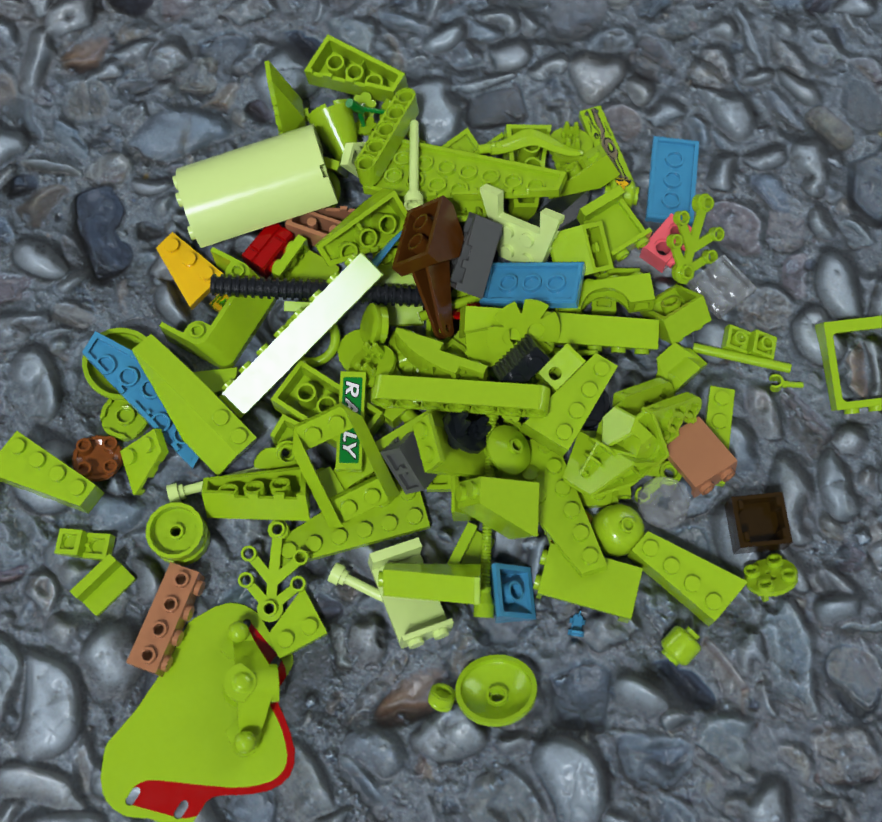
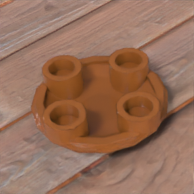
[72,435,123,482]

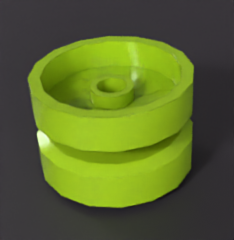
[146,502,210,566]

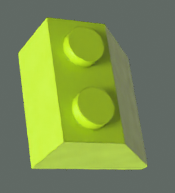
[640,284,712,344]

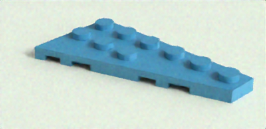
[82,331,229,470]

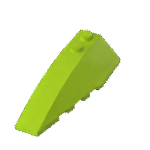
[132,334,257,476]

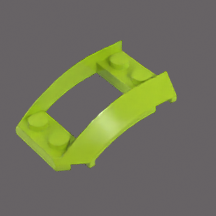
[291,403,399,527]

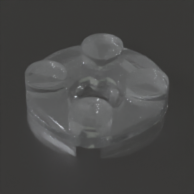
[637,476,691,529]

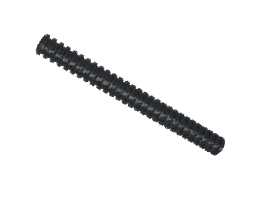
[210,274,425,308]

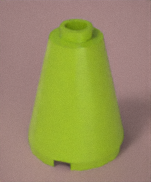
[308,99,358,162]

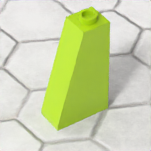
[378,563,481,605]

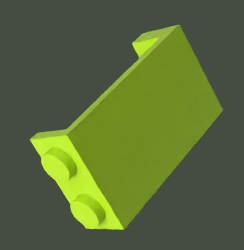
[412,413,504,478]
[533,543,643,623]

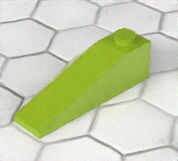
[315,188,407,266]

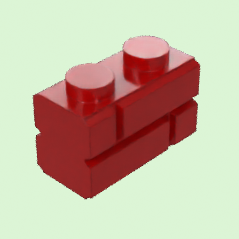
[241,223,294,278]

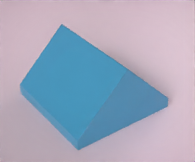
[490,563,536,623]

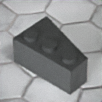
[449,212,503,299]

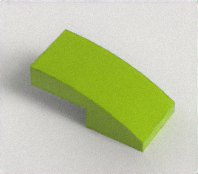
[54,528,116,561]

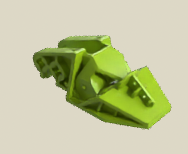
[563,378,702,499]

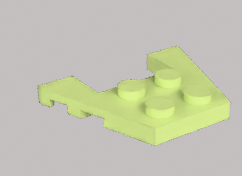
[480,184,565,263]

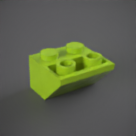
[550,221,614,277]

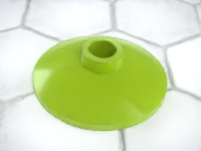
[487,425,531,475]

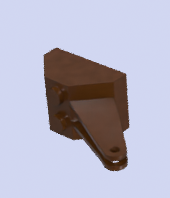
[392,195,464,340]

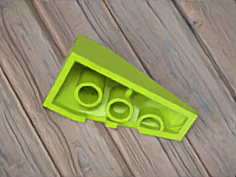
[264,60,309,135]

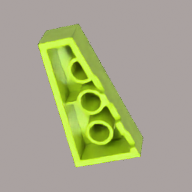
[304,34,408,102]
[519,353,618,457]

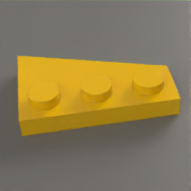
[156,232,223,310]

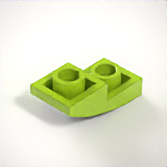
[721,324,777,360]

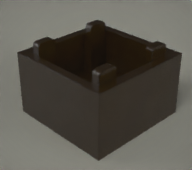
[724,492,793,555]

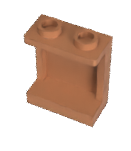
[667,417,738,498]

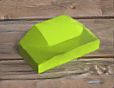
[655,342,708,395]

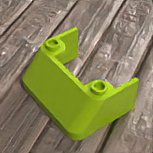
[159,247,276,369]

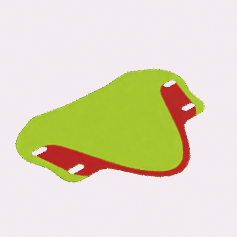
[101,603,295,822]

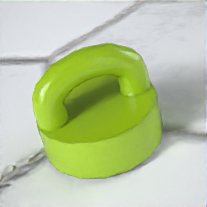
[428,683,456,712]

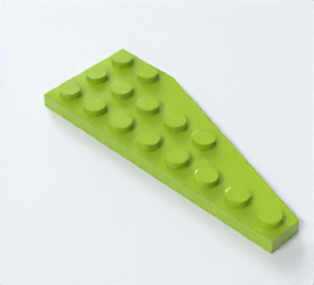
[362,139,567,202]

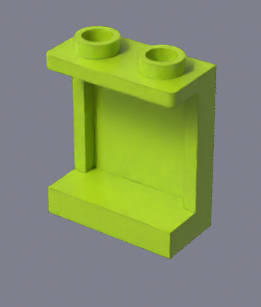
[577,185,653,262]

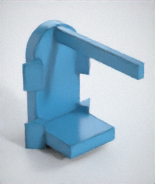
[568,610,586,637]

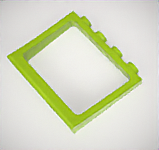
[815,316,882,415]

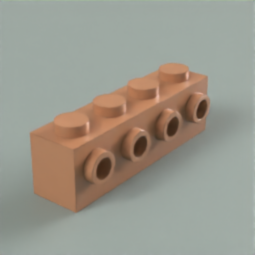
[126,562,205,677]

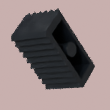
[492,334,551,384]

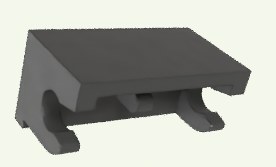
[380,432,437,494]

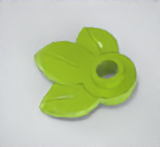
[253,440,299,471]

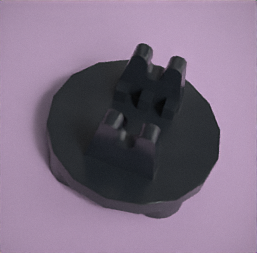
[443,411,491,454]

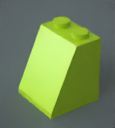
[456,476,540,540]

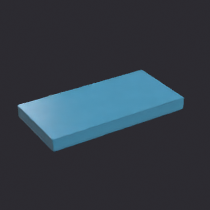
[645,136,700,227]
[479,262,586,308]

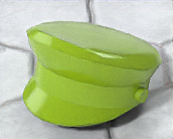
[360,303,389,346]

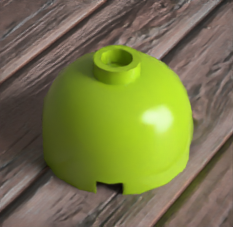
[591,504,645,557]

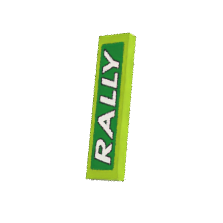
[335,371,367,472]

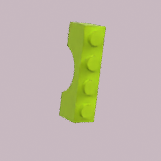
[554,272,655,314]

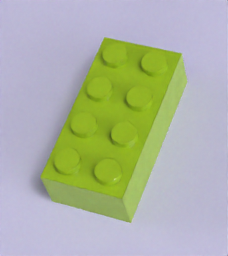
[270,360,385,448]

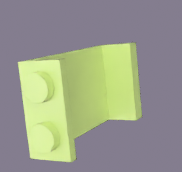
[368,537,454,649]

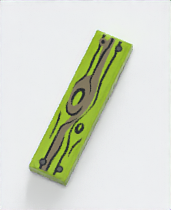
[578,105,633,185]

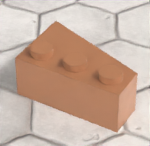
[285,206,355,247]

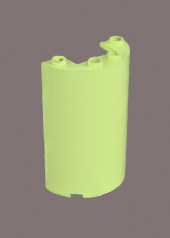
[172,124,338,248]

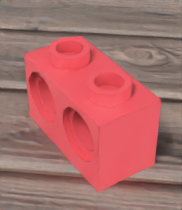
[639,213,692,273]

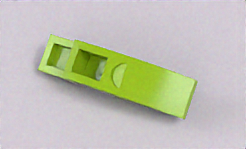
[395,327,487,381]

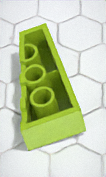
[501,124,552,221]
[0,431,105,514]
[201,467,310,521]
[627,531,748,627]

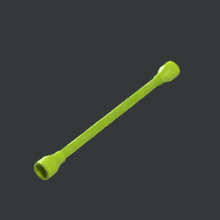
[473,415,499,618]

